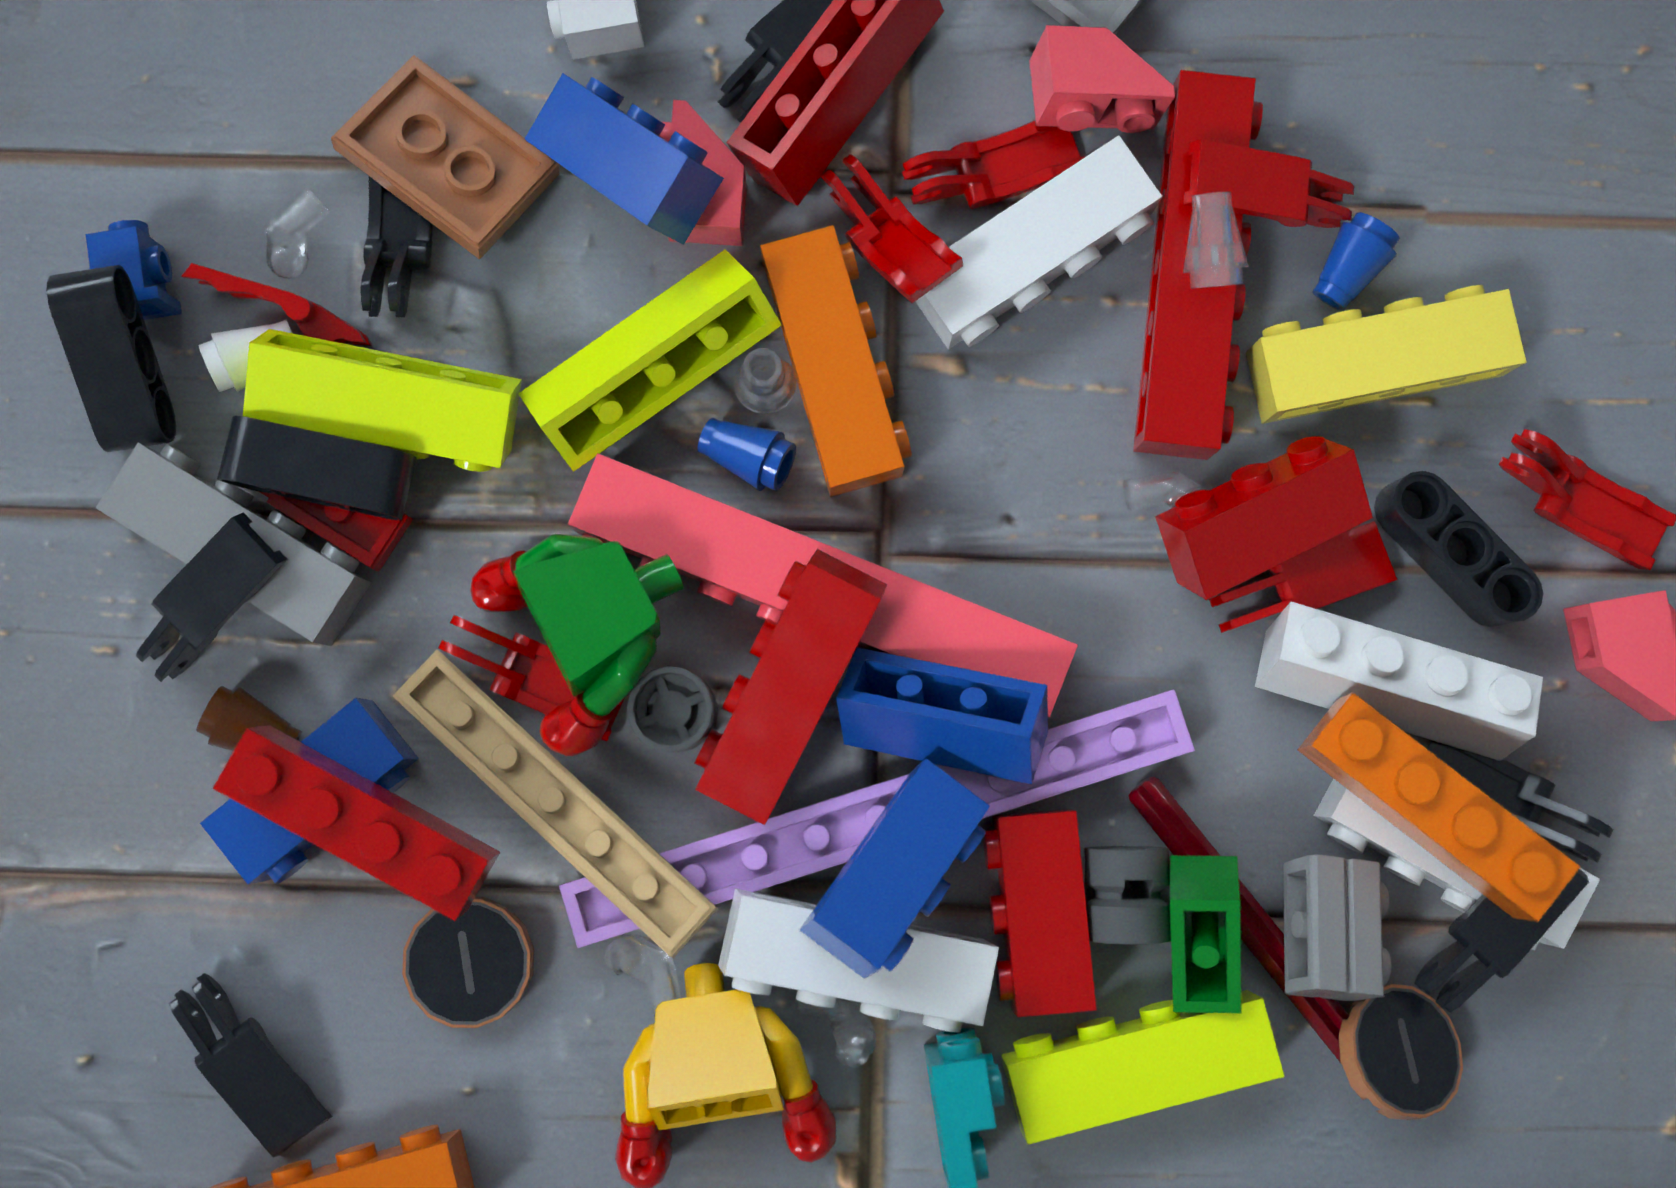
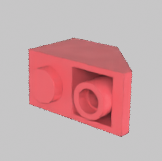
[1029,25,1175,133]
[660,100,747,246]
[1563,590,1676,722]

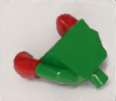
[470,534,684,756]

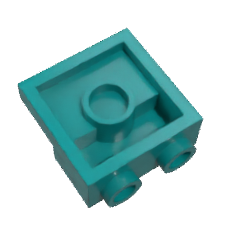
[924,1027,1005,1188]

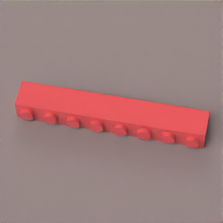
[568,453,1078,718]

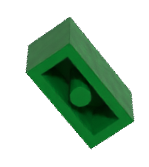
[1170,855,1241,1014]

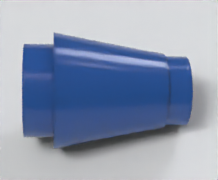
[1312,212,1400,311]
[698,418,796,491]

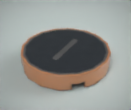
[402,897,534,1028]
[1339,984,1463,1120]

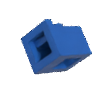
[85,220,182,320]

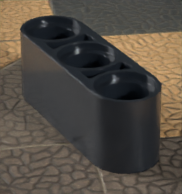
[46,265,176,452]
[217,416,417,521]
[1374,471,1543,627]

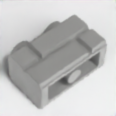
[1283,854,1391,1001]

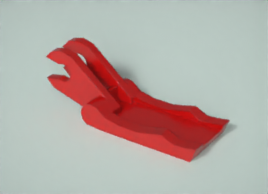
[902,121,1085,209]
[1183,139,1354,228]
[821,154,963,304]
[181,263,373,346]
[1499,429,1676,570]
[1209,521,1397,633]
[438,615,625,742]

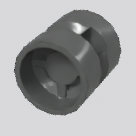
[627,666,718,753]
[1084,846,1171,944]

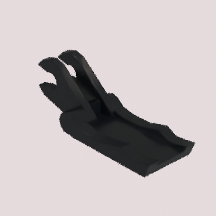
[718,0,833,123]
[360,176,433,318]
[136,512,288,682]
[1427,740,1613,863]
[1414,832,1589,1012]
[169,973,333,1158]

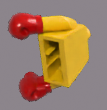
[615,963,836,1188]

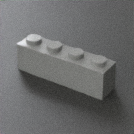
[95,443,372,646]

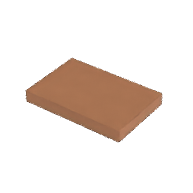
[331,55,559,260]

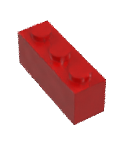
[1155,436,1373,600]
[983,809,1097,1018]

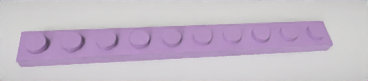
[559,689,1195,948]

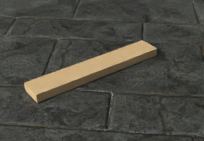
[393,650,718,958]

